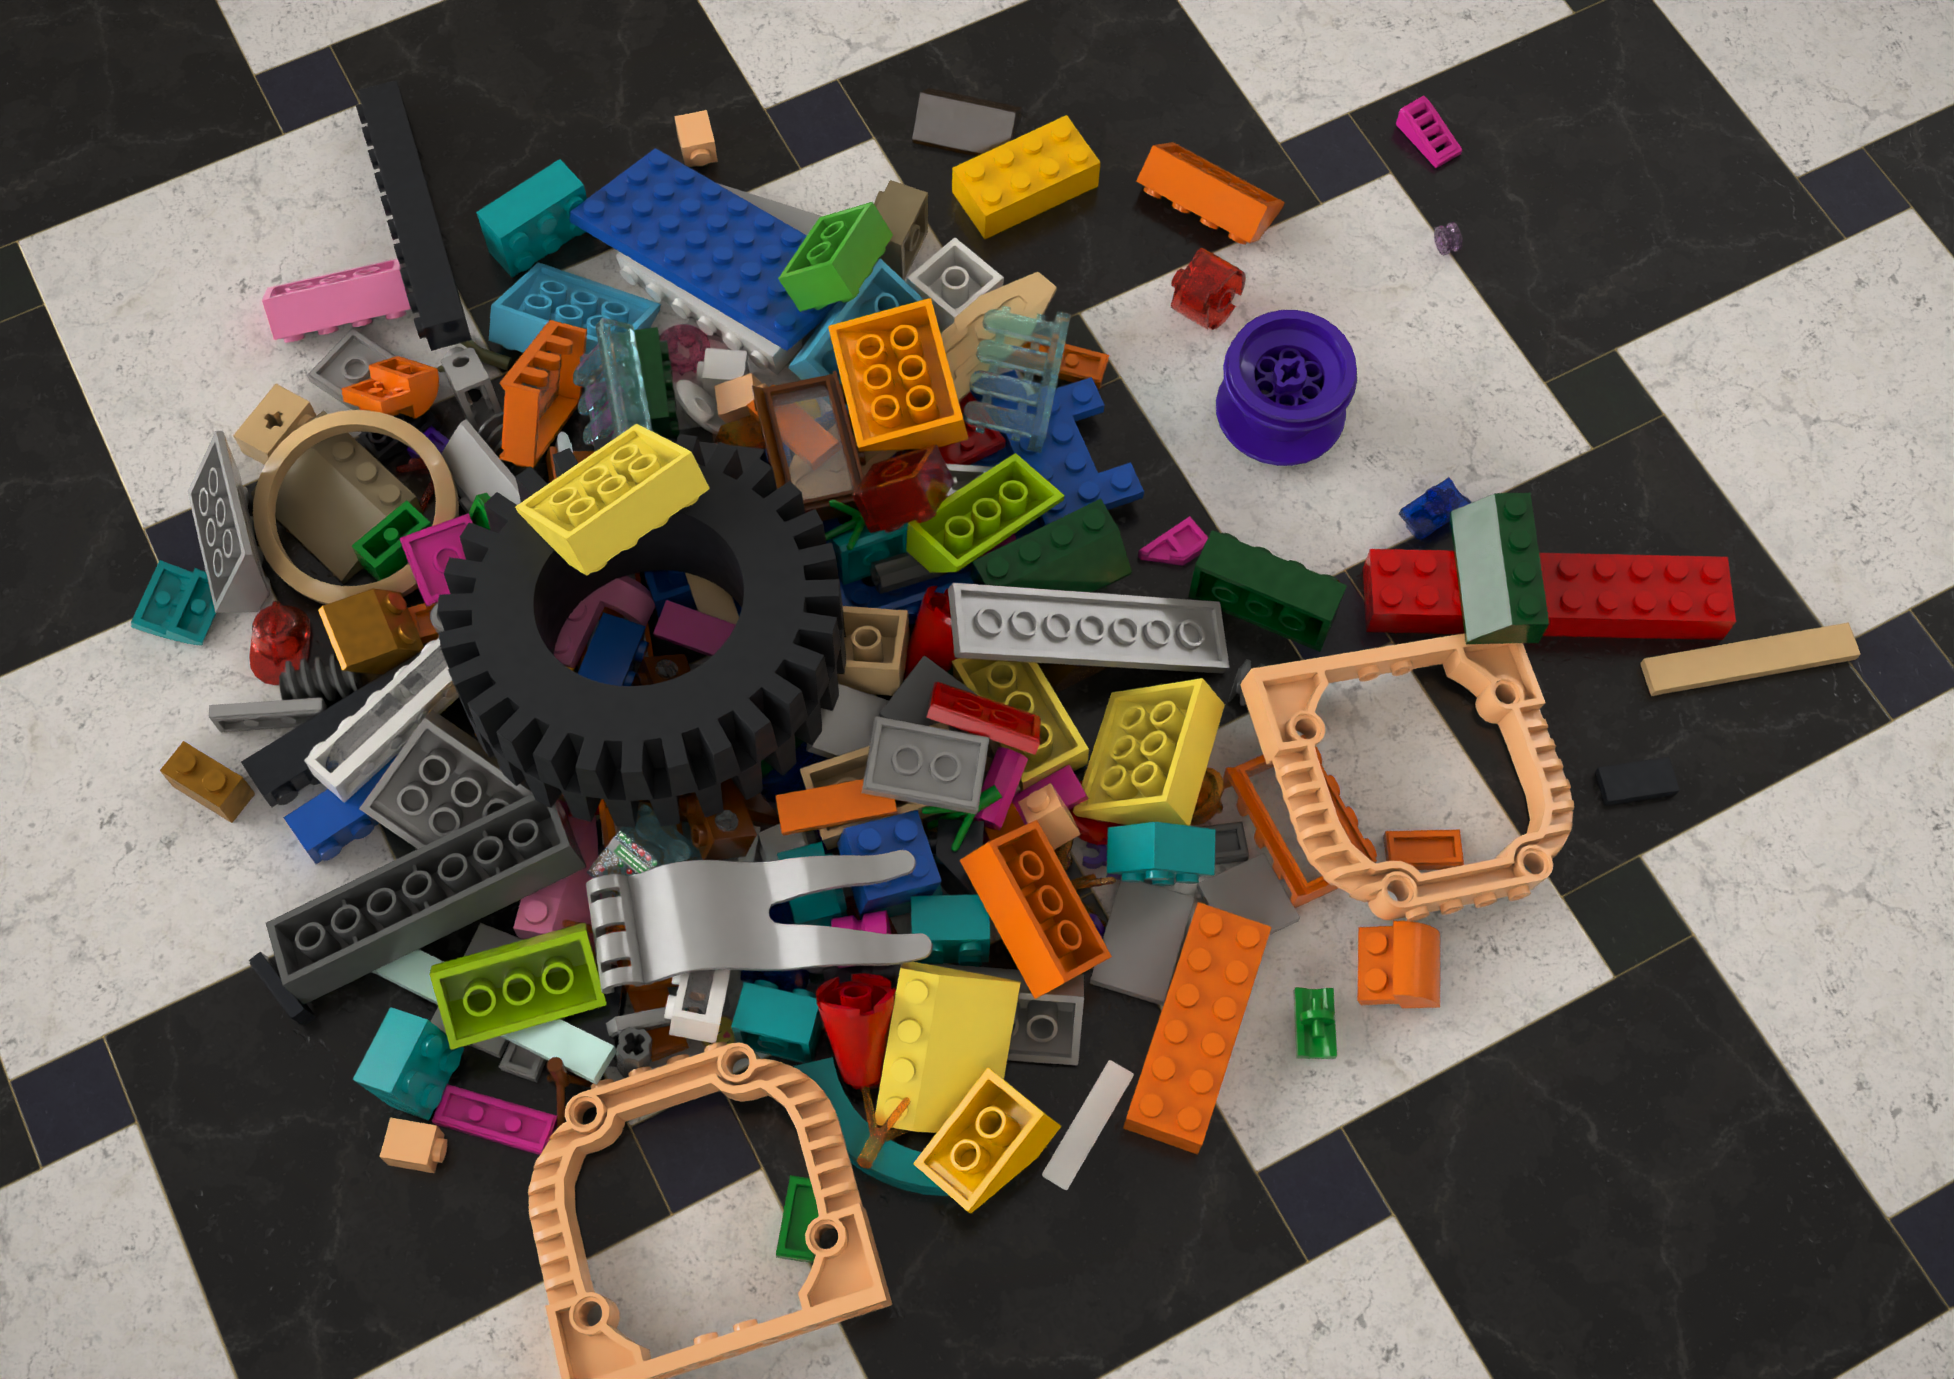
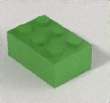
[778,201,893,312]

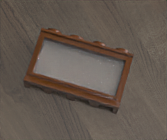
[752,371,874,521]

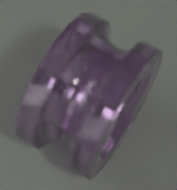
[1434,222,1462,256]

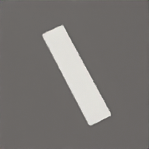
[1042,1060,1134,1190]

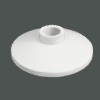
[674,379,730,435]

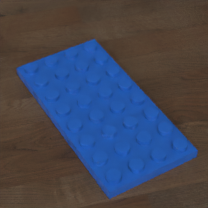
[570,148,837,351]

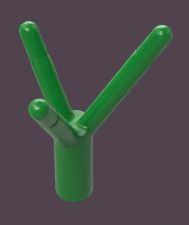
[825,499,888,551]
[922,785,1003,852]

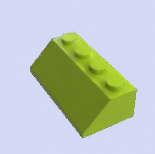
[906,453,1065,573]
[429,923,607,1050]

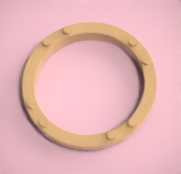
[253,410,459,605]

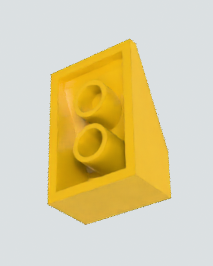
[913,1068,1061,1213]

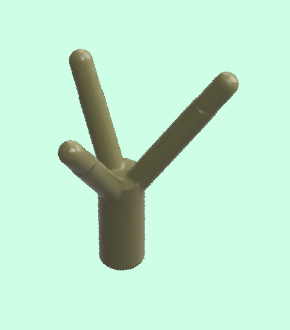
[437,340,512,372]

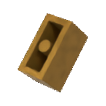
[160,741,255,823]

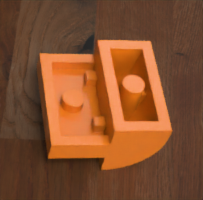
[341,356,439,418]
[1357,921,1440,1008]

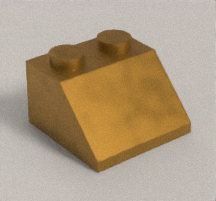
[318,589,424,675]

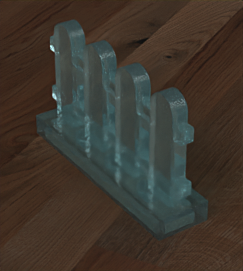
[963,305,1071,453]
[573,317,653,446]

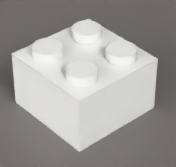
[907,237,1004,331]

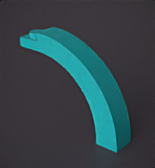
[794,1057,949,1196]

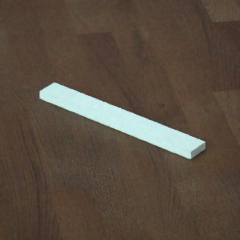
[372,949,616,1085]

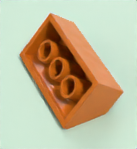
[1136,142,1285,245]

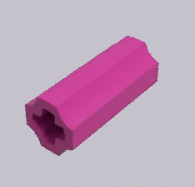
[973,747,1028,831]

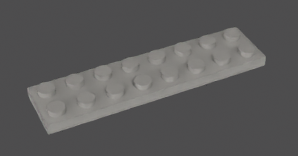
[948,583,1230,673]

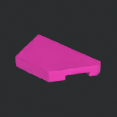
[1138,516,1208,566]

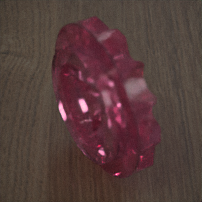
[660,324,710,376]

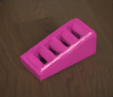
[1396,96,1462,168]

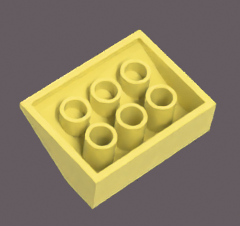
[515,424,710,576]
[1073,678,1225,826]
[873,962,1021,1133]

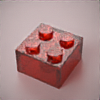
[852,444,954,534]

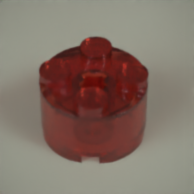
[1171,248,1246,330]

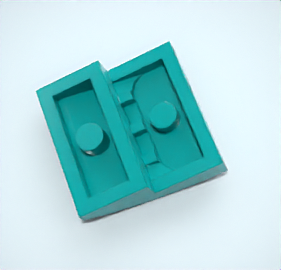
[131,560,216,646]

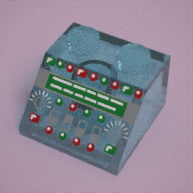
[587,804,701,897]

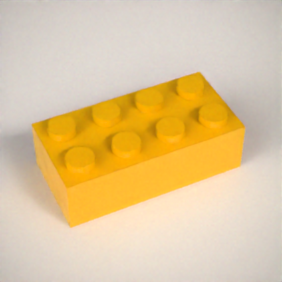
[952,115,1101,239]

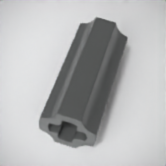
[869,552,947,594]
[616,1027,652,1078]

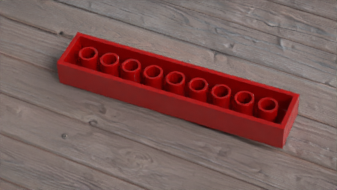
[1363,549,1736,640]

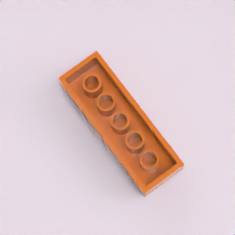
[1123,902,1272,1155]

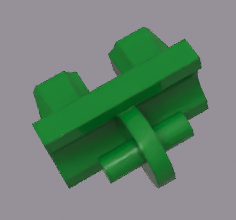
[1293,987,1337,1059]

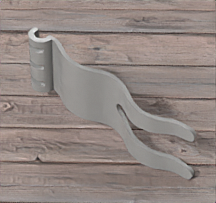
[586,850,933,994]

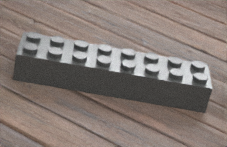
[266,794,586,1004]

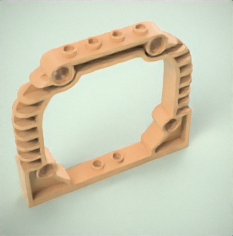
[1240,633,1574,922]
[528,1042,892,1379]

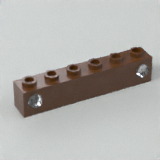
[633,654,757,860]

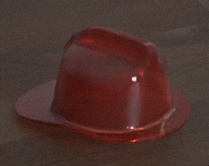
[249,601,311,685]

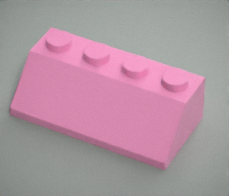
[262,259,411,343]

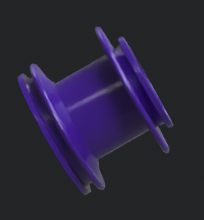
[1216,310,1358,466]

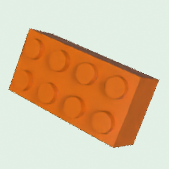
[960,820,1112,999]

